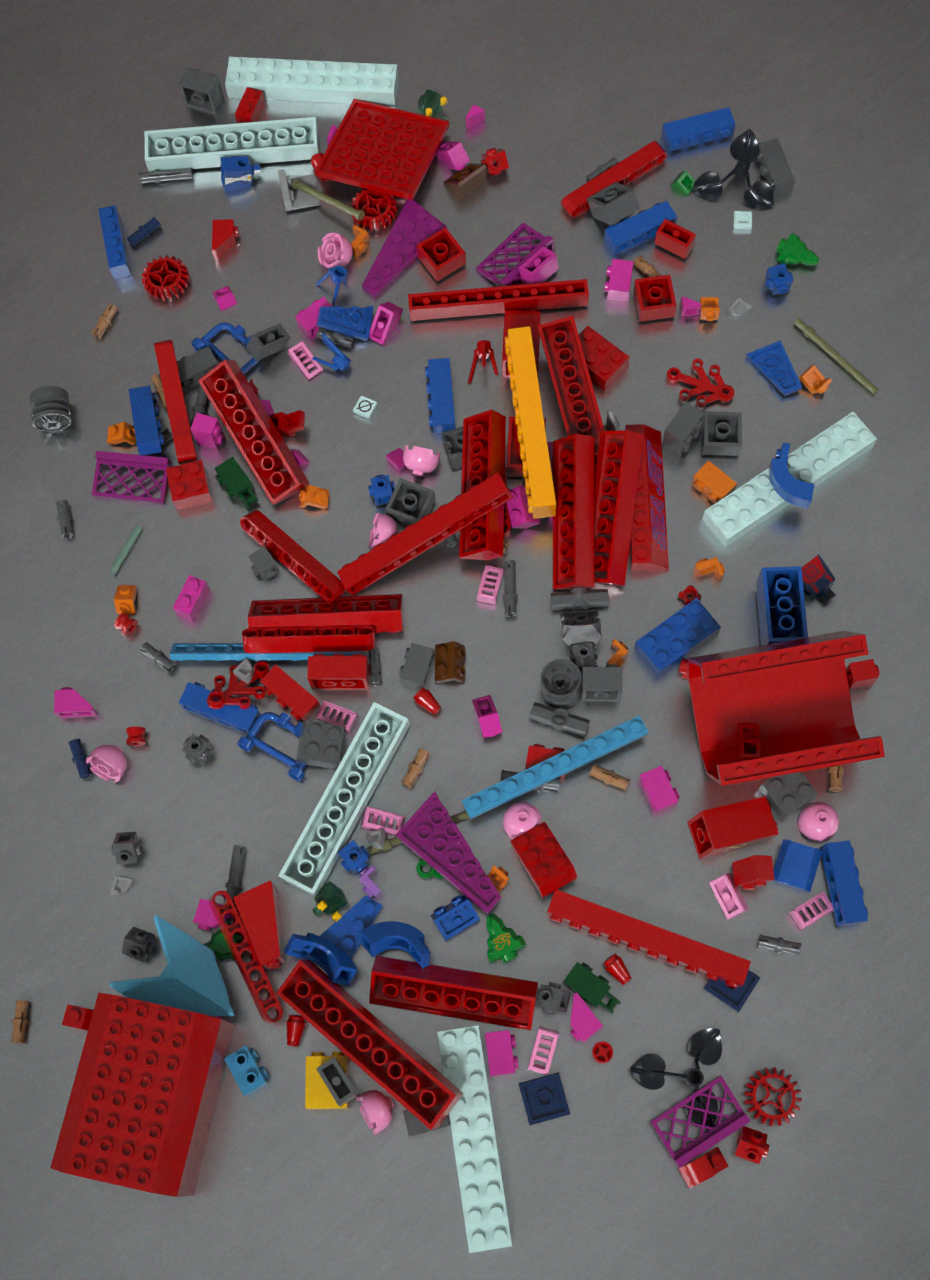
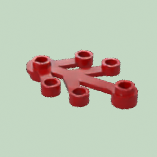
[666,358,735,408]
[207,661,270,709]

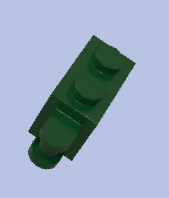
[214,456,258,508]
[562,962,621,1014]

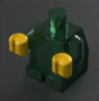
[418,89,447,117]
[312,881,348,921]

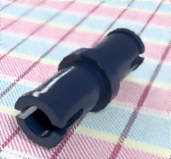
[127,217,161,247]
[68,738,92,779]

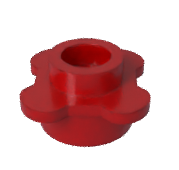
[678,585,701,605]

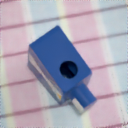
[220,156,261,192]

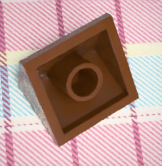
[443,163,487,201]

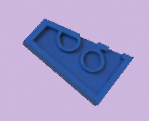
[316,306,374,341]
[746,340,802,396]
[320,895,384,959]

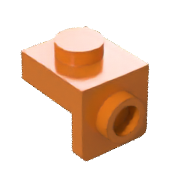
[351,225,370,258]
[700,297,720,321]
[798,365,832,394]
[107,422,136,446]
[299,485,329,509]
[694,557,725,581]
[113,585,137,614]
[606,639,629,667]
[487,866,509,893]

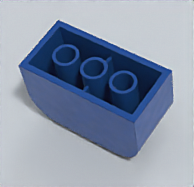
[757,566,808,645]

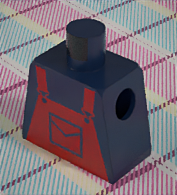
[801,554,836,603]

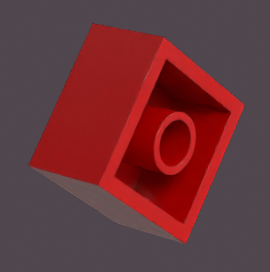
[416,227,466,282]
[633,275,677,322]
[166,460,213,510]

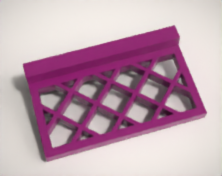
[476,223,555,286]
[92,451,172,504]
[650,1075,750,1168]

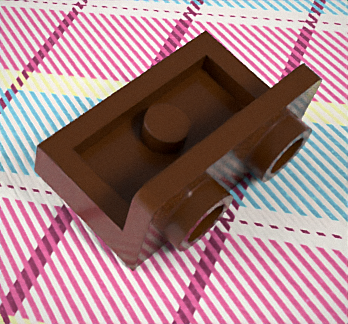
[435,641,466,683]

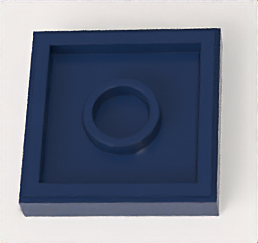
[703,969,761,1013]
[518,1072,570,1125]

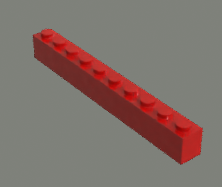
[408,279,589,321]
[337,473,514,595]
[547,890,751,989]

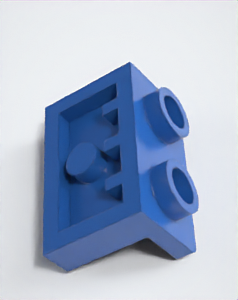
[430,895,480,941]

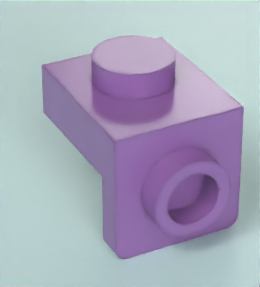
[359,866,382,899]

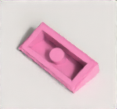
[709,873,749,920]

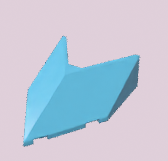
[109,915,235,1018]

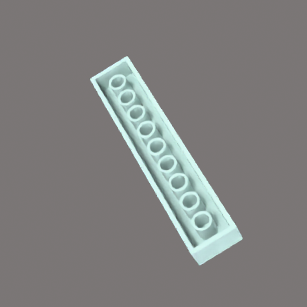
[225,57,398,106]
[144,117,319,172]
[702,411,877,547]
[278,702,410,898]
[437,1025,512,1253]

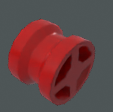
[114,612,138,636]
[126,726,146,746]
[592,1041,613,1064]

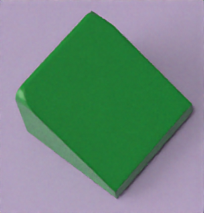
[670,170,696,195]

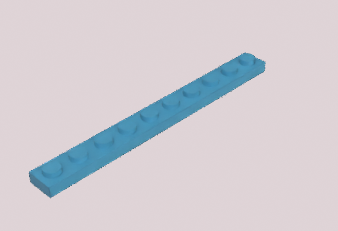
[170,643,363,661]
[461,715,649,820]

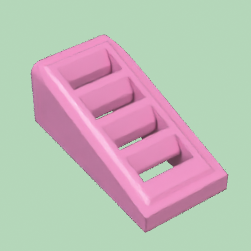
[287,341,323,380]
[477,565,504,605]
[315,701,359,734]
[360,806,405,835]
[789,891,833,930]
[528,1026,559,1075]

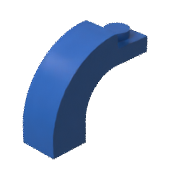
[769,443,815,508]
[361,921,430,969]
[284,933,358,986]

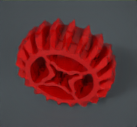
[350,189,397,232]
[142,255,190,302]
[743,1067,802,1126]

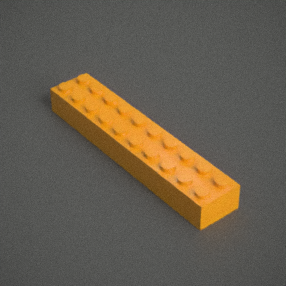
[505,326,556,519]

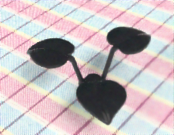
[692,129,774,210]
[630,1028,722,1127]

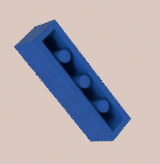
[662,107,736,151]
[604,201,677,255]
[98,205,131,279]
[425,358,456,433]
[128,386,164,456]
[178,682,261,734]
[819,840,868,927]

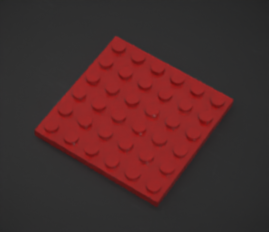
[315,99,450,200]

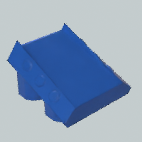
[773,840,822,892]

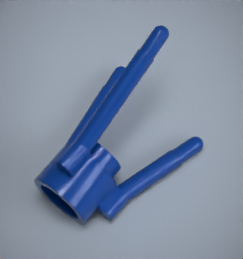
[316,266,348,305]
[312,333,351,372]

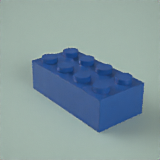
[634,598,721,678]

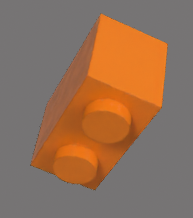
[692,460,737,503]

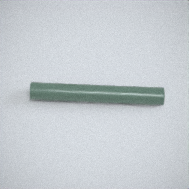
[108,525,143,576]

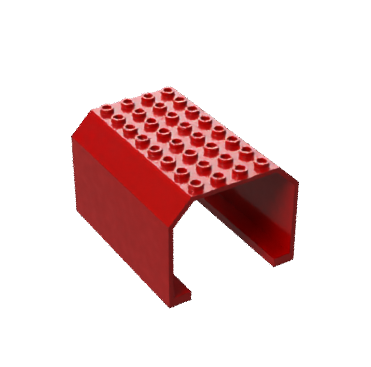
[688,631,885,786]
[50,992,235,1197]

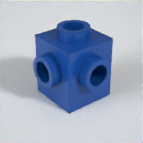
[765,263,793,295]
[368,475,395,506]
[338,840,370,874]

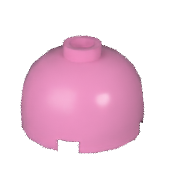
[318,232,353,269]
[403,445,441,476]
[369,513,400,550]
[86,745,127,782]
[503,802,542,839]
[797,802,839,843]
[356,1090,394,1135]

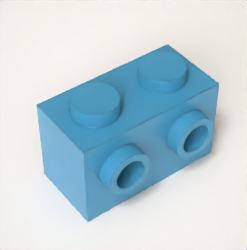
[224,1045,269,1096]

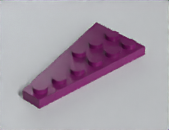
[362,199,447,299]
[396,791,501,914]

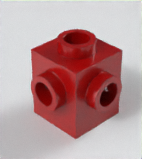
[481,148,509,175]
[734,1126,770,1164]

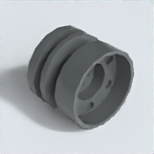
[30,386,71,432]
[541,659,581,709]

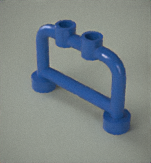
[191,322,260,375]
[237,712,306,781]

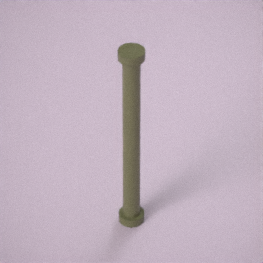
[292,179,365,221]

